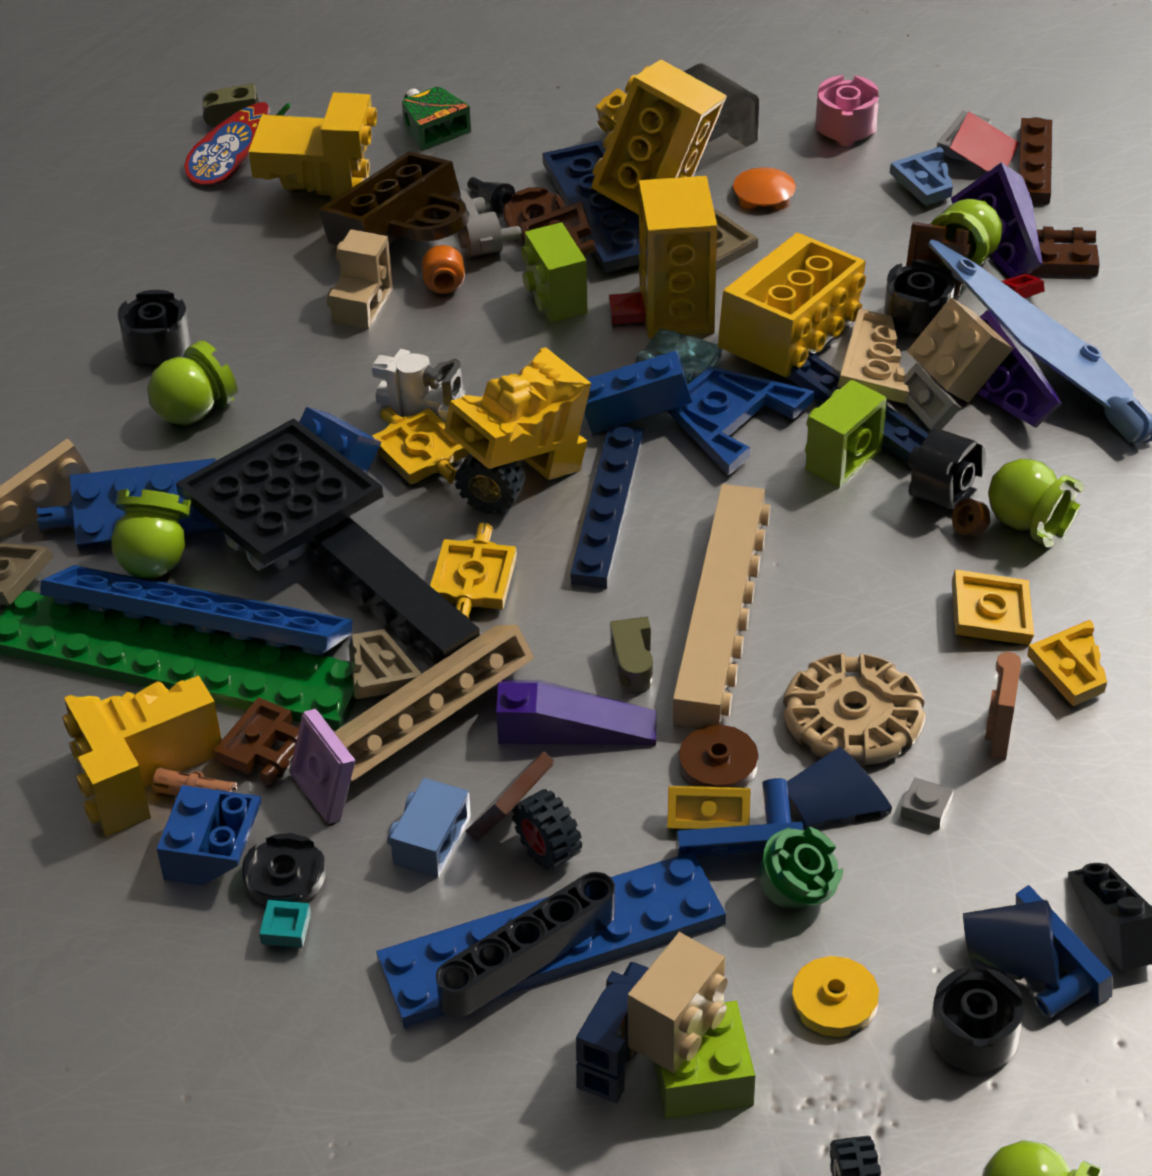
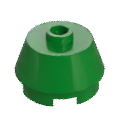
[759,827,843,910]

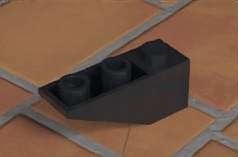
[1068,863,1152,971]

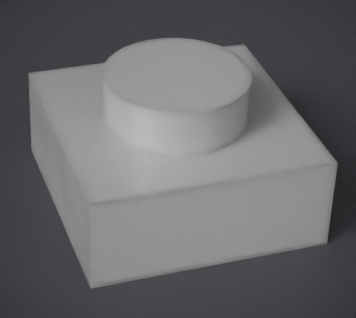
[900,777,953,829]

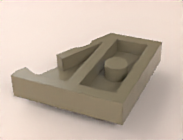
[348,629,421,699]

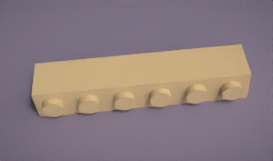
[334,625,534,782]

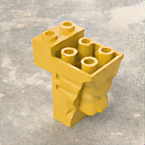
[249,92,377,200]
[444,347,591,480]
[62,675,222,836]

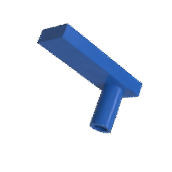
[676,778,803,857]
[1015,885,1113,1019]

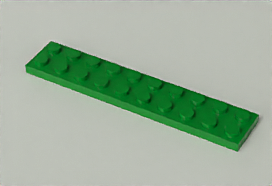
[0,590,357,730]

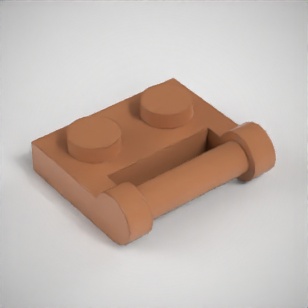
[985,652,1021,760]

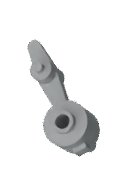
[457,190,523,257]

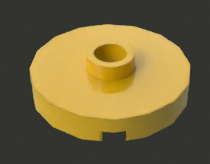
[791,956,879,1037]

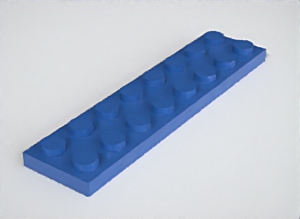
[40,565,353,654]
[376,851,726,1028]

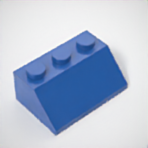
[584,351,692,434]

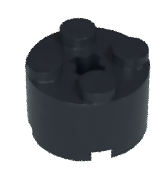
[884,259,955,335]
[118,290,191,365]
[908,428,986,510]
[929,968,1023,1077]

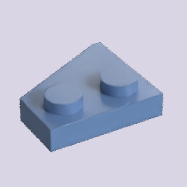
[889,147,953,206]

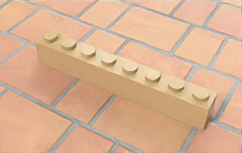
[673,484,771,728]

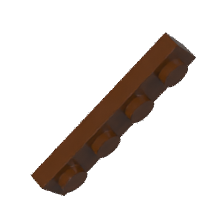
[1019,117,1052,204]

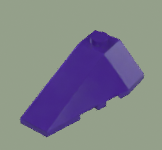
[950,162,1043,278]
[977,310,1062,428]
[496,680,657,745]

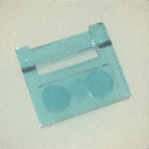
[635,328,722,384]

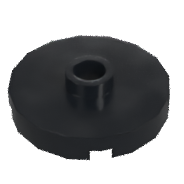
[242,833,326,905]

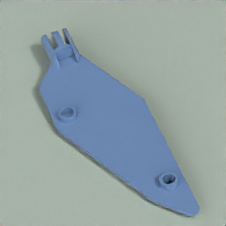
[928,240,1152,443]

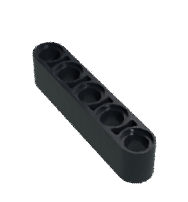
[436,872,615,1018]

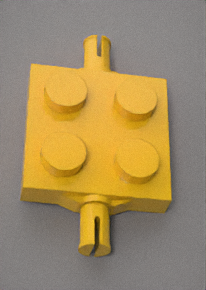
[372,407,469,485]
[430,523,517,619]

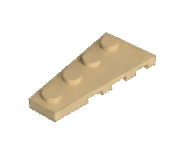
[837,308,909,404]
[0,438,91,538]

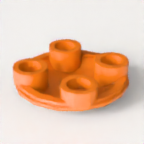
[733,167,796,209]

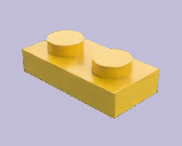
[667,786,751,829]

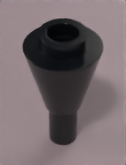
[467,177,516,214]

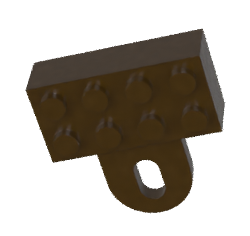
[318,151,469,246]

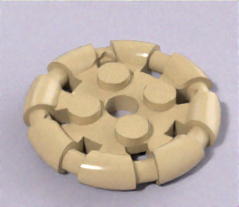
[783,653,926,766]

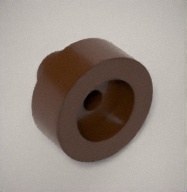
[952,498,991,537]

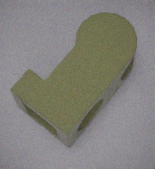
[203,83,259,127]
[610,616,653,694]

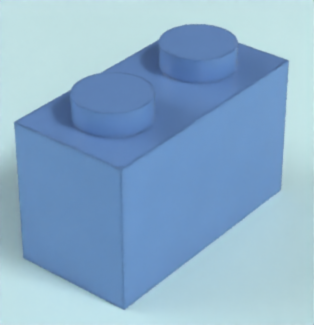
[387,778,471,877]

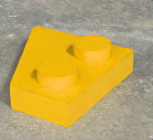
[1027,619,1107,706]

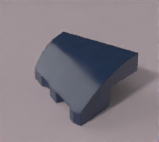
[787,747,892,830]
[963,900,1060,990]

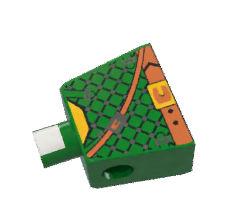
[402,87,471,151]

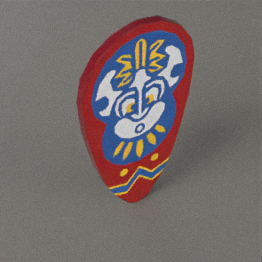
[184,102,270,187]

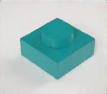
[259,900,311,948]

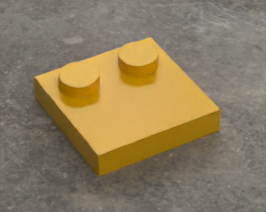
[951,569,1034,645]

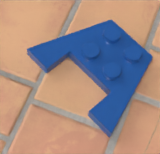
[667,366,814,476]

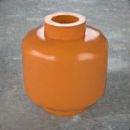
[421,245,465,294]

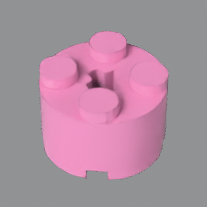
[815,75,879,146]

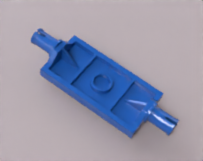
[37,458,222,548]

